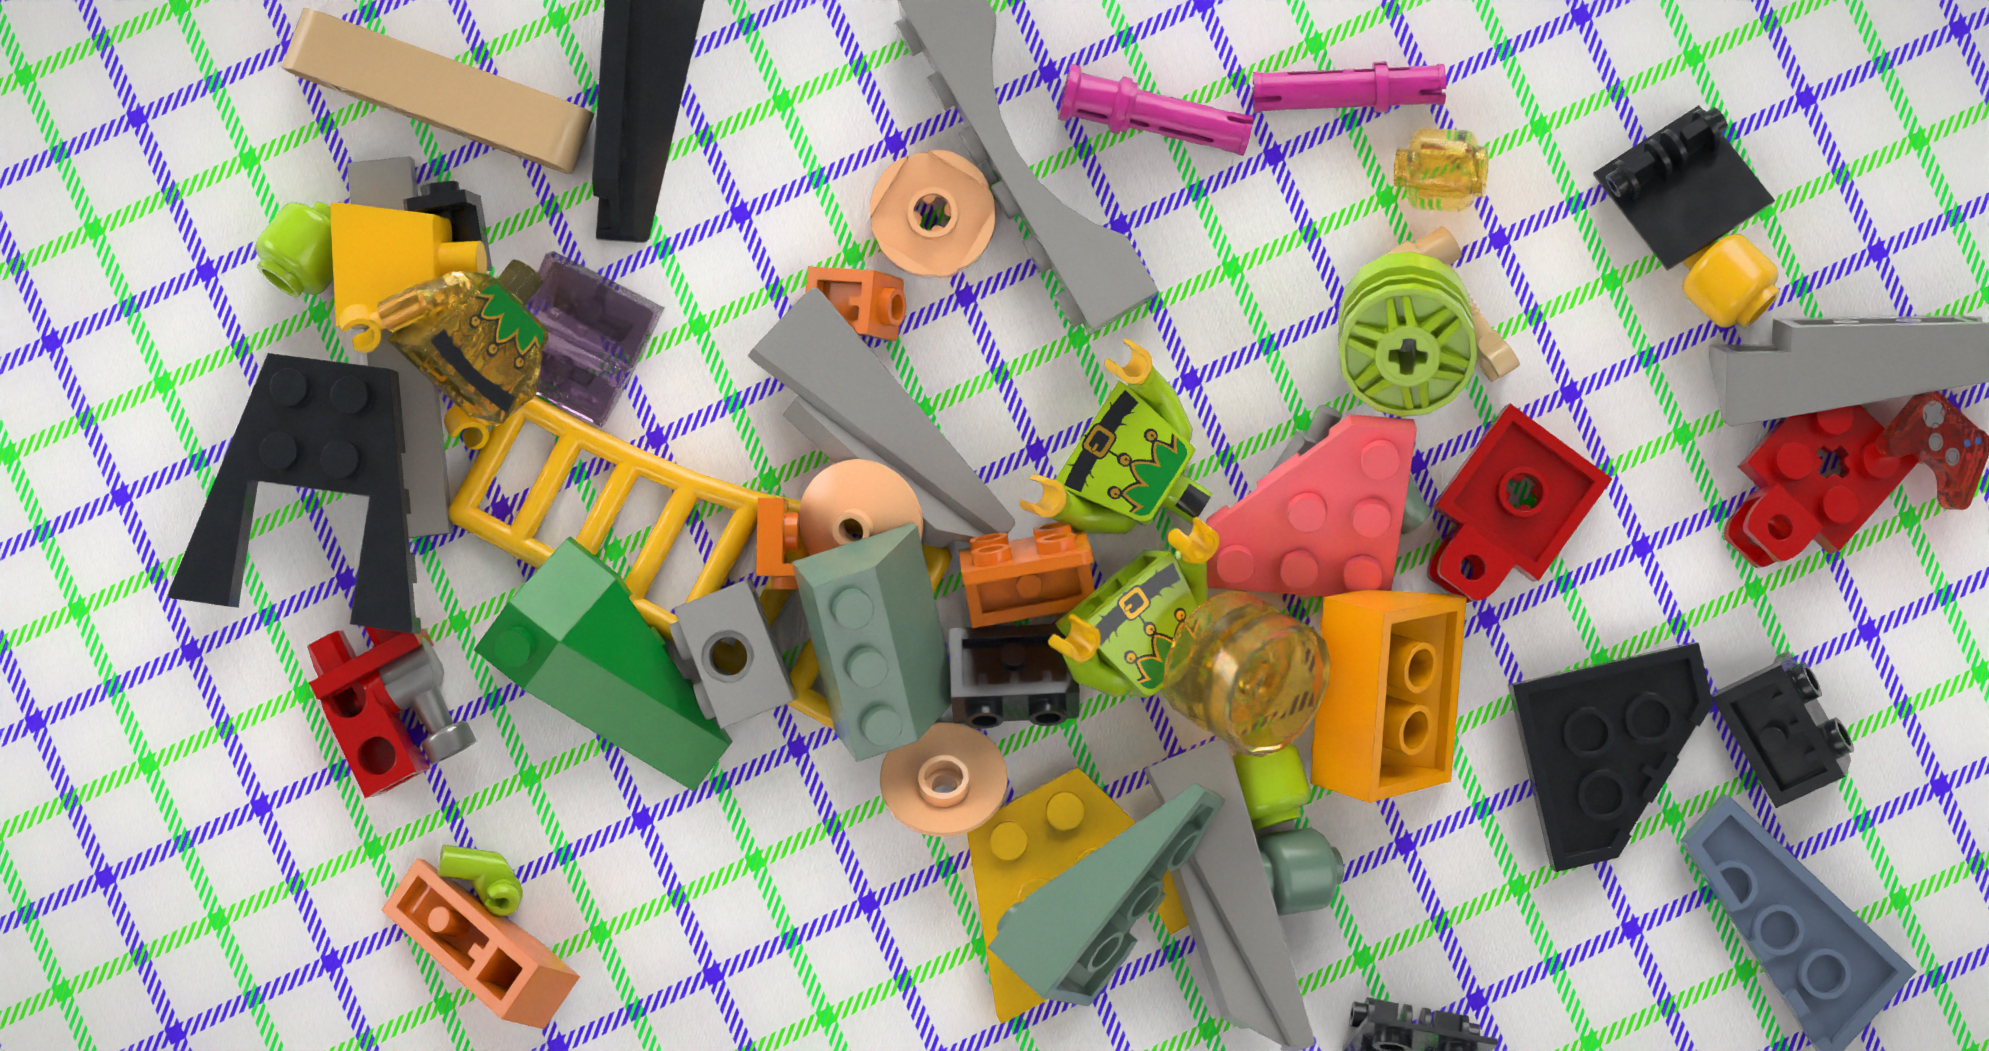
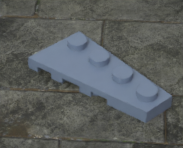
[1680,794,1917,1051]

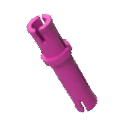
[1252,61,1446,113]

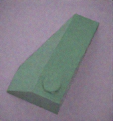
[987,783,1225,1006]

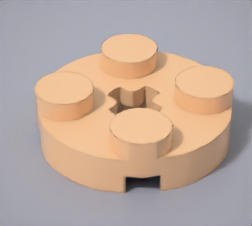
[870,150,995,279]

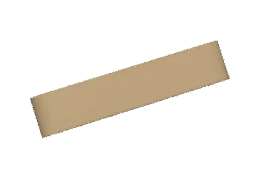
[281,8,595,175]

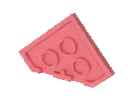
[1206,414,1417,597]

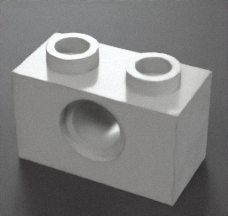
[670,580,798,729]

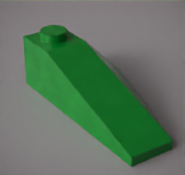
[473,536,733,792]

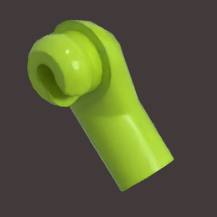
[438,844,523,917]

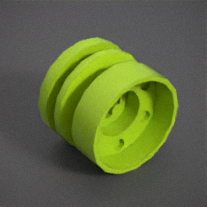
[1338,251,1477,417]

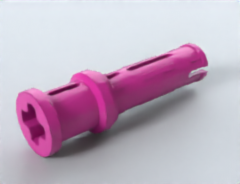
[1058,64,1253,156]

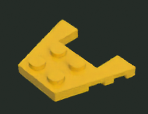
[967,766,1189,1024]

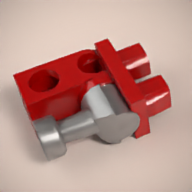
[307,626,477,798]

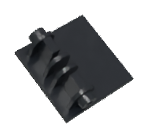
[1593,105,1775,271]
[1343,997,1498,1051]

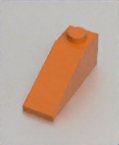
[381,858,580,1029]

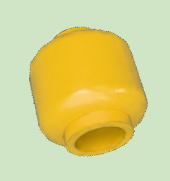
[1682,234,1780,328]

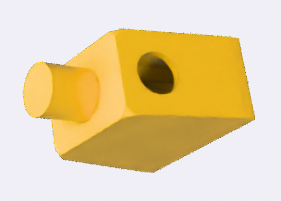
[330,203,487,329]

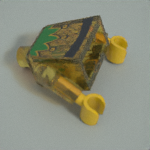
[339,259,549,450]

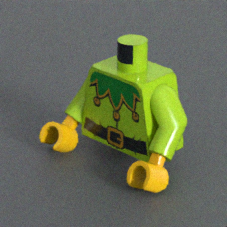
[1019,339,1213,534]
[1048,516,1219,710]

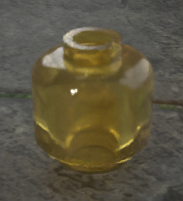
[1394,128,1489,212]

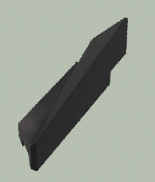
[592,0,704,243]

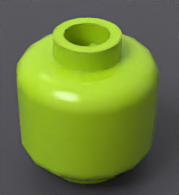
[255,201,334,298]
[1232,732,1311,831]

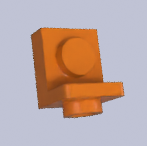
[805,266,906,341]
[756,498,800,590]

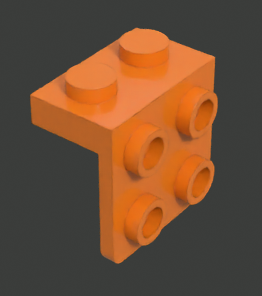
[958,522,1095,628]

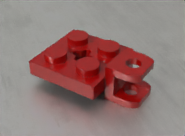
[1427,403,1612,603]
[1724,404,1919,568]

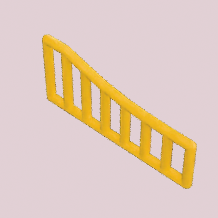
[448,390,952,730]

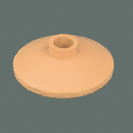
[799,459,923,556]
[880,722,1008,837]

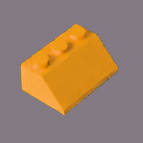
[1310,589,1467,803]

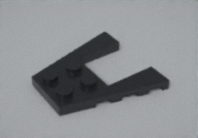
[168,353,421,634]

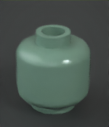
[1257,828,1344,916]

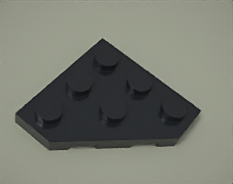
[1508,642,1713,872]

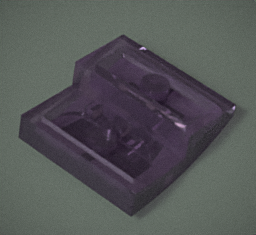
[489,251,665,427]

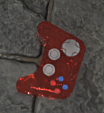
[1876,392,1989,510]

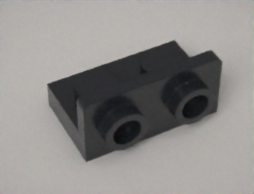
[949,624,1080,729]
[1712,651,1854,808]

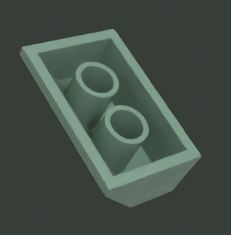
[792,522,952,762]

